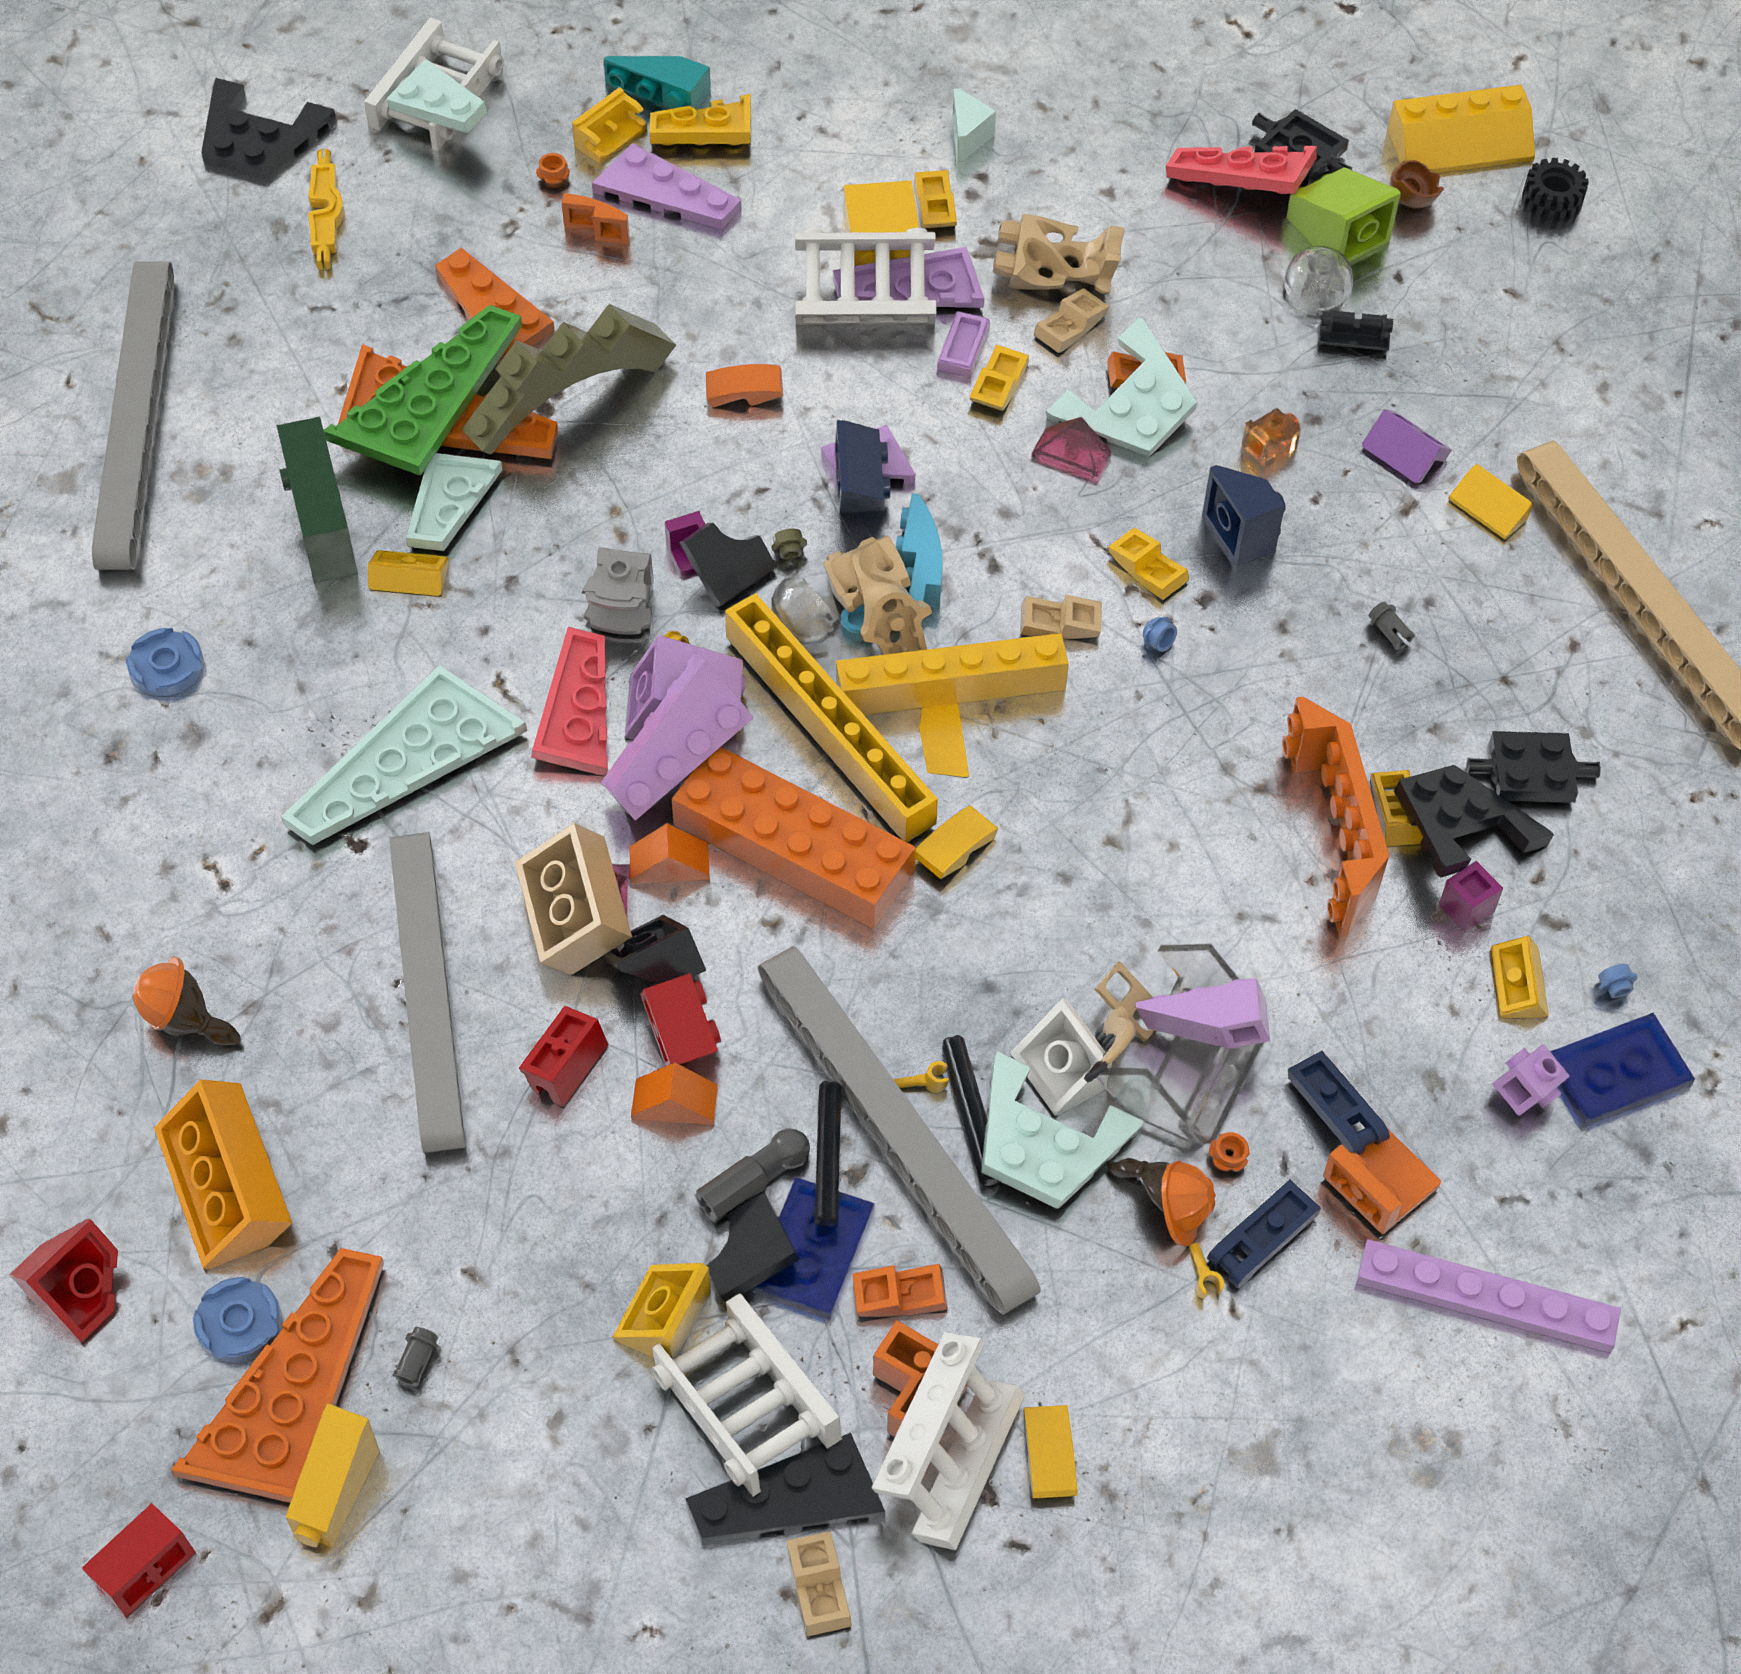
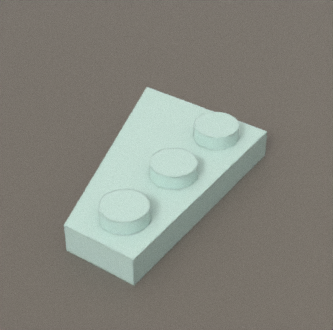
[406,453,502,551]

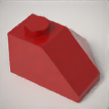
[9,1219,118,1343]

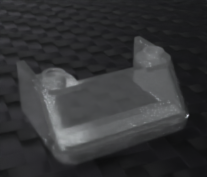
[1097,944,1262,1144]

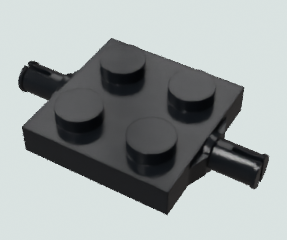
[1252,109,1352,186]
[1466,731,1601,803]

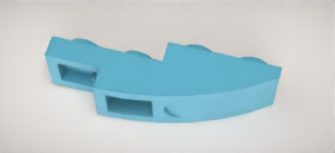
[896,493,943,626]

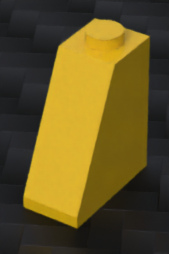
[286,1403,380,1548]

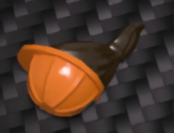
[132,956,241,1045]
[1107,1158,1216,1247]

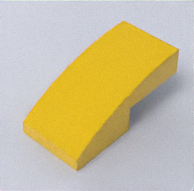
[914,170,957,228]
[969,344,1029,411]
[1108,527,1189,600]
[915,805,998,879]
[1023,1405,1077,1499]

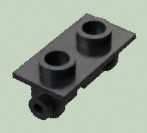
[1319,309,1393,351]

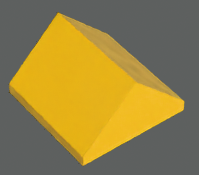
[612,1263,711,1360]

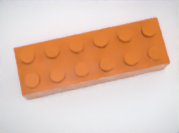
[672,747,916,929]

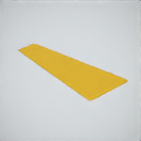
[919,703,969,777]

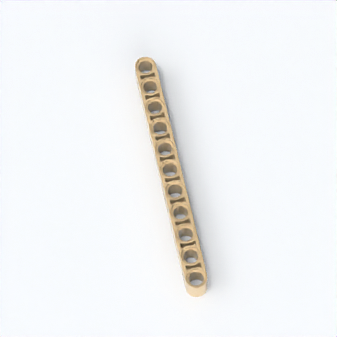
[1517,440,1741,750]

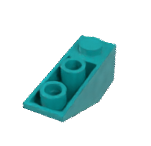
[603,56,711,110]

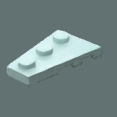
[386,58,488,133]

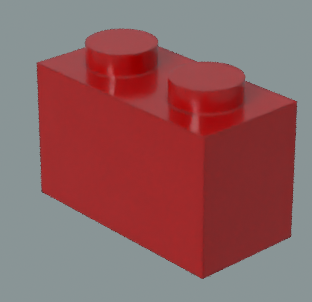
[640,973,721,1066]

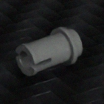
[1368,602,1415,650]
[392,1327,439,1387]

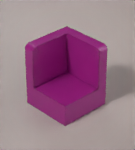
[664,511,705,576]
[1439,860,1503,932]

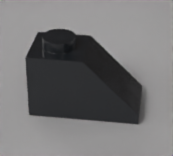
[605,915,707,984]

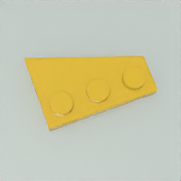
[649,94,751,145]

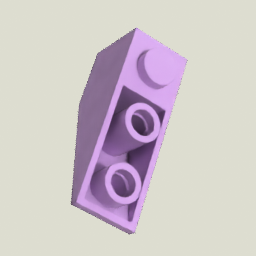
[1136,978,1271,1049]

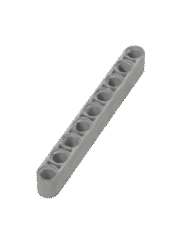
[389,832,466,1154]

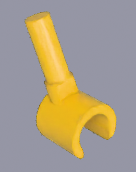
[893,1061,950,1093]
[1190,1243,1224,1299]

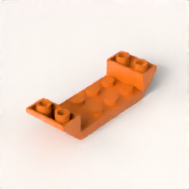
[1282,697,1389,937]

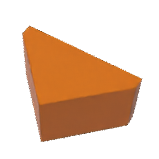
[629,823,710,884]
[631,1063,718,1125]

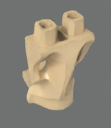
[992,213,1124,294]
[823,535,932,655]

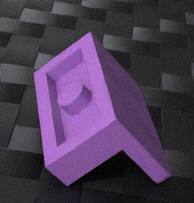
[1362,409,1452,483]

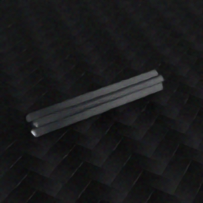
[942,1035,1000,1186]
[815,1081,841,1227]

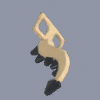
[1084,961,1155,1083]

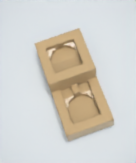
[1033,288,1109,353]
[1020,595,1102,639]
[787,1531,852,1637]

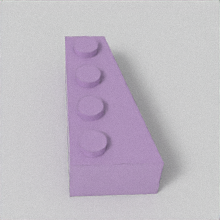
[601,652,754,821]

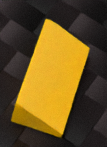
[1448,464,1532,540]
[368,550,449,596]
[1491,935,1549,1018]

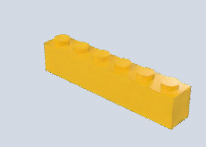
[836,633,1069,715]

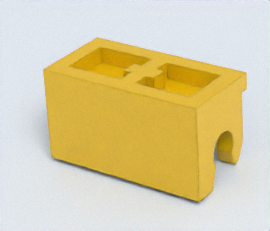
[572,87,647,165]

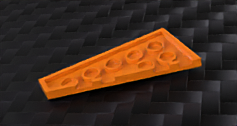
[337,344,558,459]
[171,1248,384,1503]

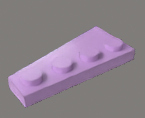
[592,143,742,230]
[833,247,985,308]

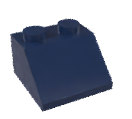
[834,420,890,513]
[1202,465,1286,566]

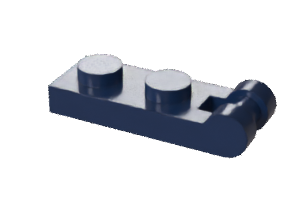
[1288,1051,1390,1155]
[1207,1180,1321,1288]

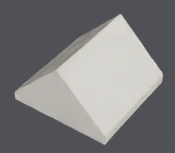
[1010,998,1112,1115]

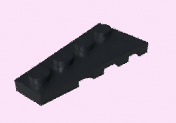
[685,1433,886,1545]

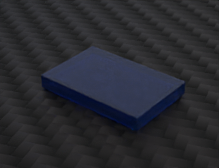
[1550,1012,1695,1127]
[750,1177,875,1320]

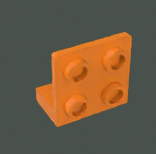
[1323,1128,1441,1235]

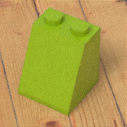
[1286,167,1401,269]

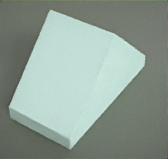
[952,88,996,161]

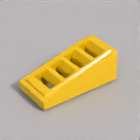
[1370,770,1423,847]

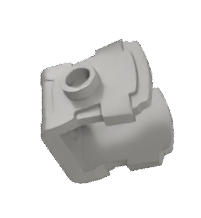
[582,547,654,634]

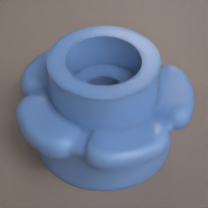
[1143,617,1177,652]
[1598,964,1638,998]

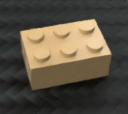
[515,823,632,975]

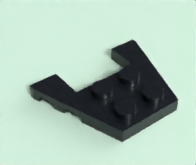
[201,78,336,179]
[1394,765,1554,878]

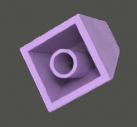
[625,635,746,739]

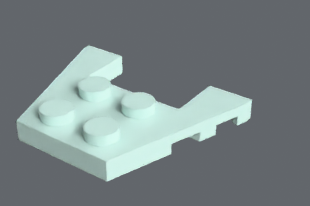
[1046,316,1197,457]
[981,1051,1144,1209]

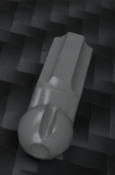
[694,1128,810,1223]

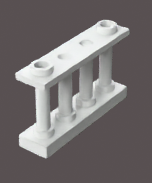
[364,18,504,151]
[795,228,936,325]
[652,1293,842,1497]
[872,1332,1025,1550]

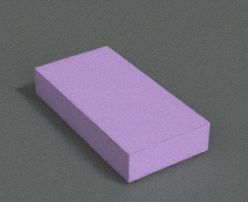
[937,311,990,378]

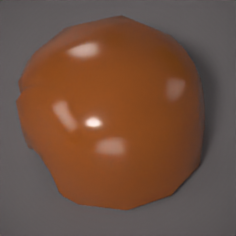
[1390,160,1444,209]

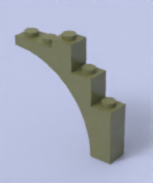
[462,304,676,454]

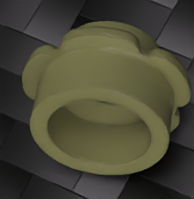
[771,528,807,560]

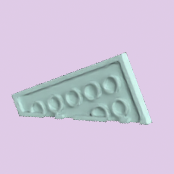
[281,665,527,845]

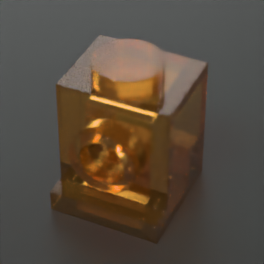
[1241,408,1301,468]

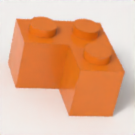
[873,1320,968,1437]

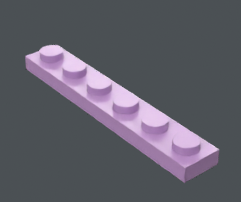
[1356,1239,1621,1353]

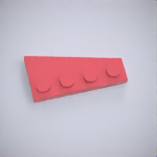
[1166,146,1317,194]
[531,627,608,776]

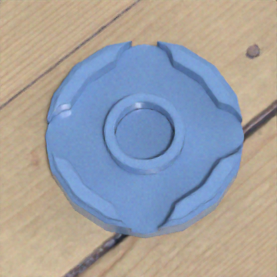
[126,628,204,696]
[193,1277,282,1363]

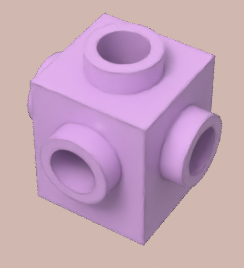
[1492,1044,1570,1116]

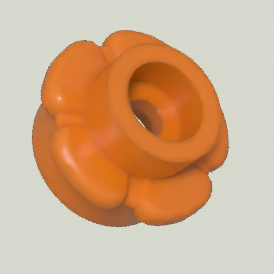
[536,153,570,185]
[1209,1132,1250,1172]

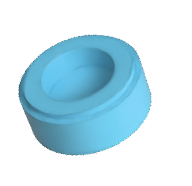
[841,604,864,641]

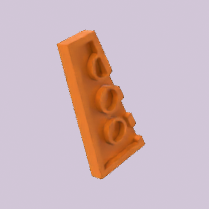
[435,247,555,363]

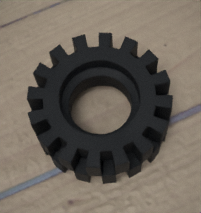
[1522,158,1589,221]

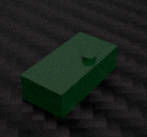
[276,416,358,584]

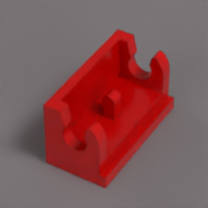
[519,1005,609,1107]
[81,1503,196,1618]

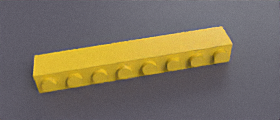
[725,593,938,842]

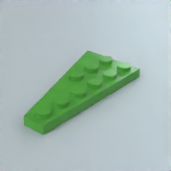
[324,305,522,475]

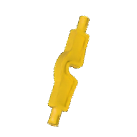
[308,148,344,270]

